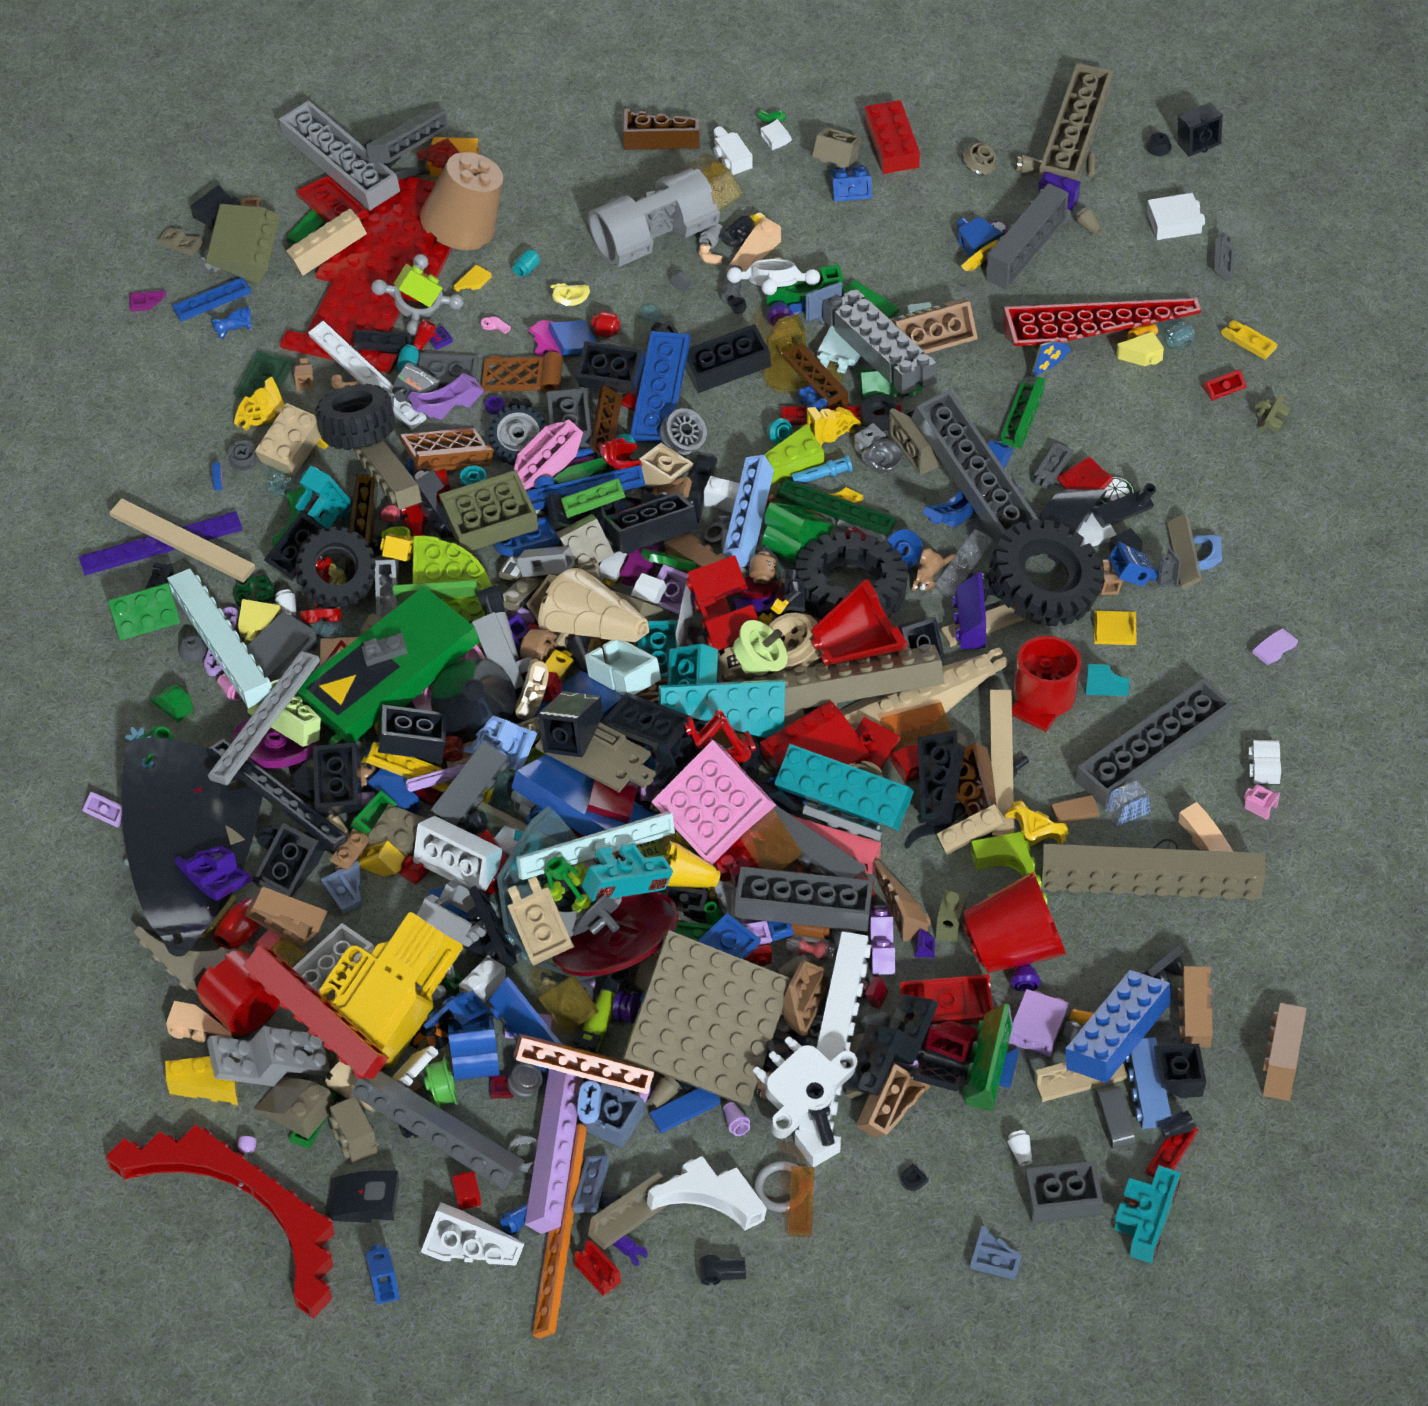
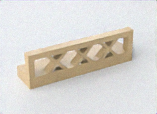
[1034,1062,1128,1102]

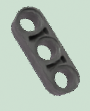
[1096,1085,1135,1149]

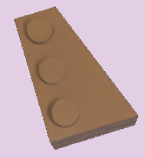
[856,1064,931,1137]

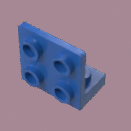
[829,165,872,202]
[424,990,489,1029]

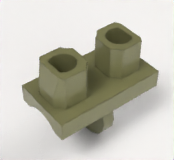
[1255,394,1291,433]

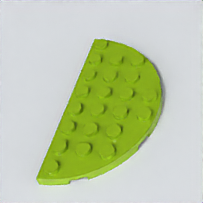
[413,536,492,651]

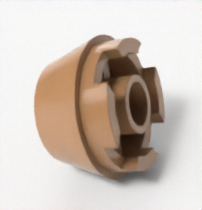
[520,629,558,663]

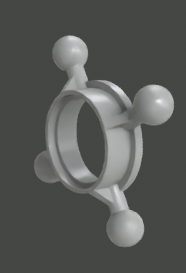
[371,254,464,335]

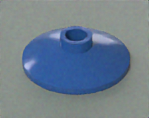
[887,529,923,570]

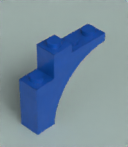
[365,741,421,814]

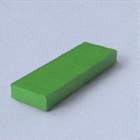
[561,478,625,518]

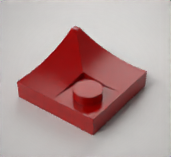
[1057,456,1113,490]

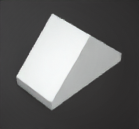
[795,1130,841,1167]

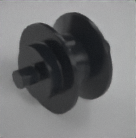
[257,825,278,849]

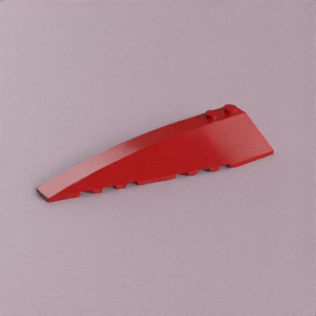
[1002,298,1201,346]

